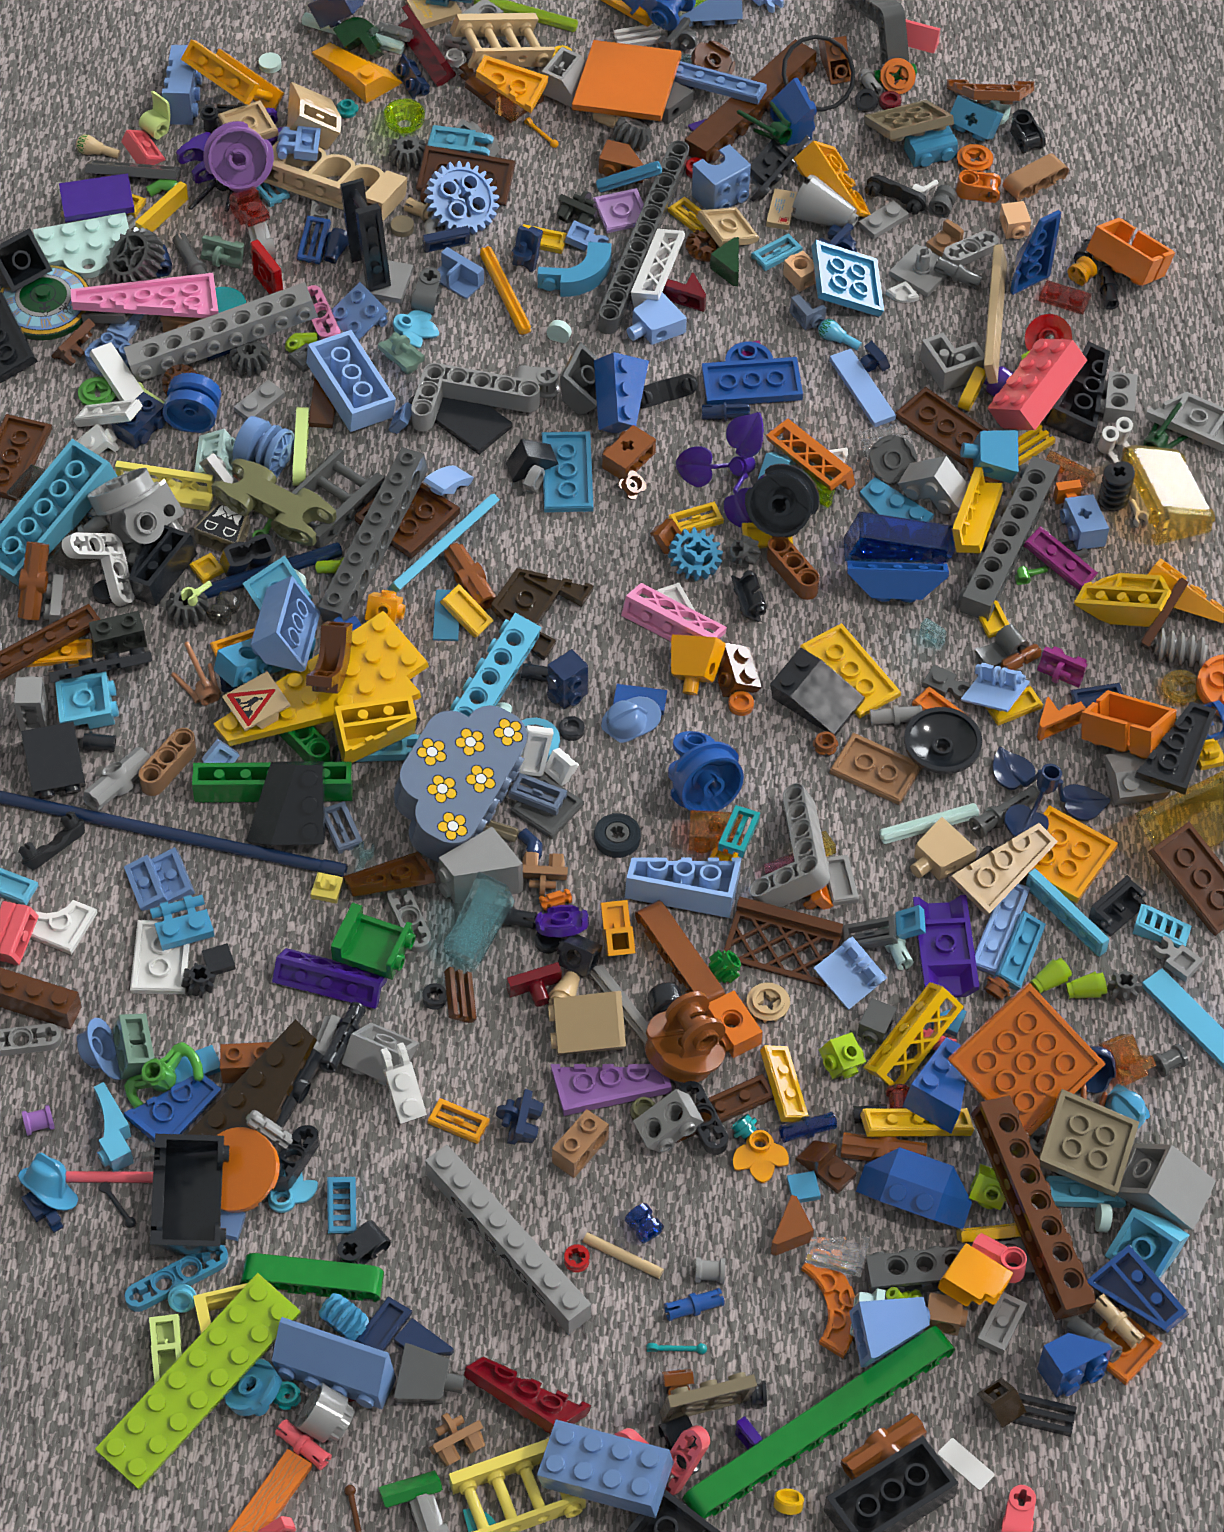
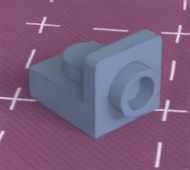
[790,294,826,330]

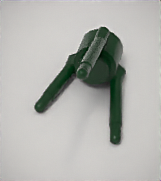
[737,102,792,145]
[1143,402,1188,455]

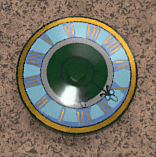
[0,265,89,341]

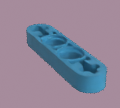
[125,1245,229,1312]

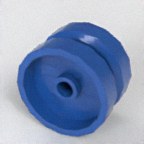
[162,373,222,433]

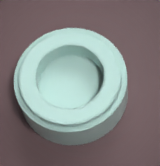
[259,52,282,73]
[546,320,572,343]
[1095,1203,1113,1233]

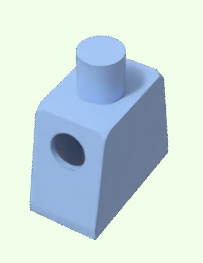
[626,292,687,345]

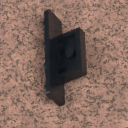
[750,135,810,202]

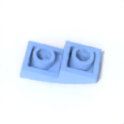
[423,466,474,496]

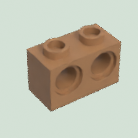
[552,1109,609,1178]

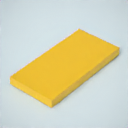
[800,623,901,719]

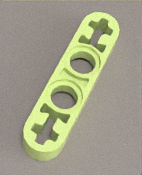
[292,407,309,486]

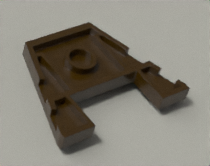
[491,568,594,660]

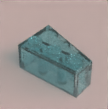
[444,872,515,970]

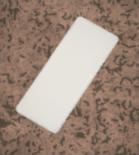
[938,1438,995,1490]

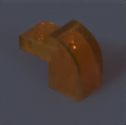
[1098,1034,1156,1086]

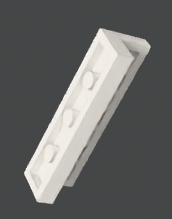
[631,229,685,309]

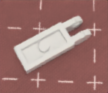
[380,1042,427,1124]

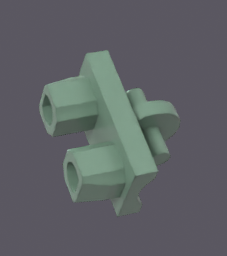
[201,235,244,269]
[378,332,425,374]

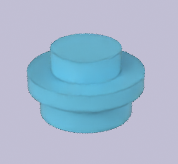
[168,1284,197,1313]

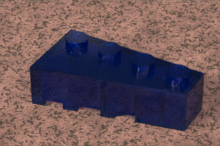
[844,511,955,564]

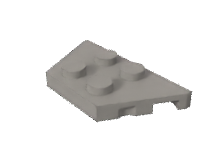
[1145,392,1224,452]

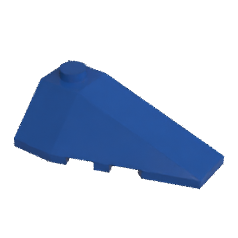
[1010,210,1061,295]

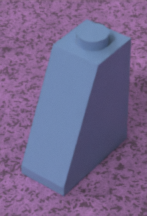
[849,1297,930,1367]

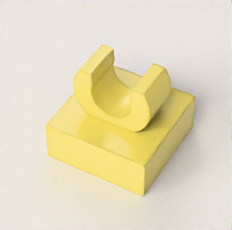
[311,872,344,904]

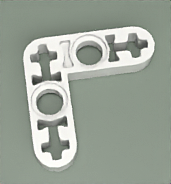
[62,533,135,607]

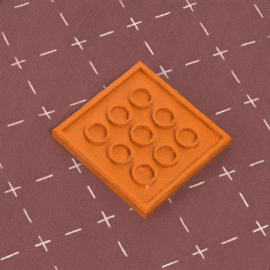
[572,40,681,121]
[947,982,1105,1136]

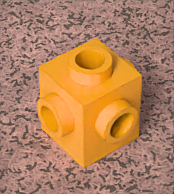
[365,590,406,624]

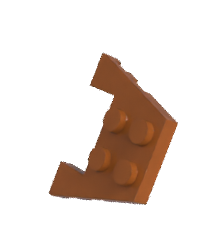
[946,79,1035,105]

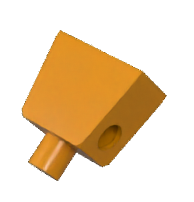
[671,634,726,695]

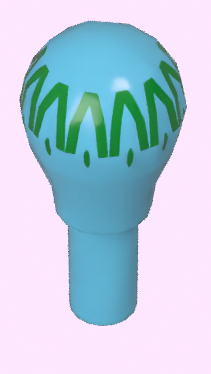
[818,319,862,350]

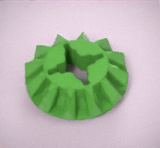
[78,377,116,405]

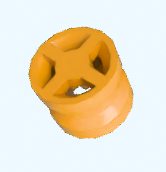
[1067,256,1097,286]

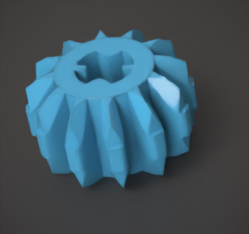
[318,1293,369,1341]

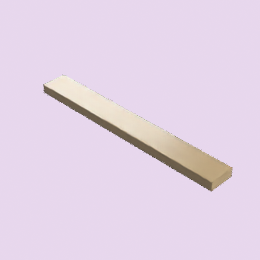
[984,244,1007,384]

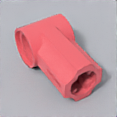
[972,1233,1027,1283]

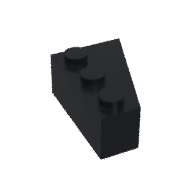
[128,525,197,606]

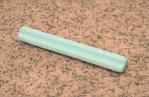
[879,803,979,844]

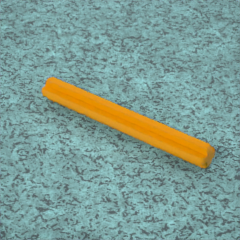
[480,246,531,335]

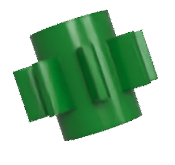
[709,950,741,984]

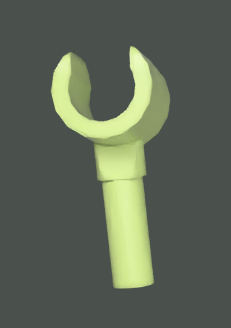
[181,581,212,606]

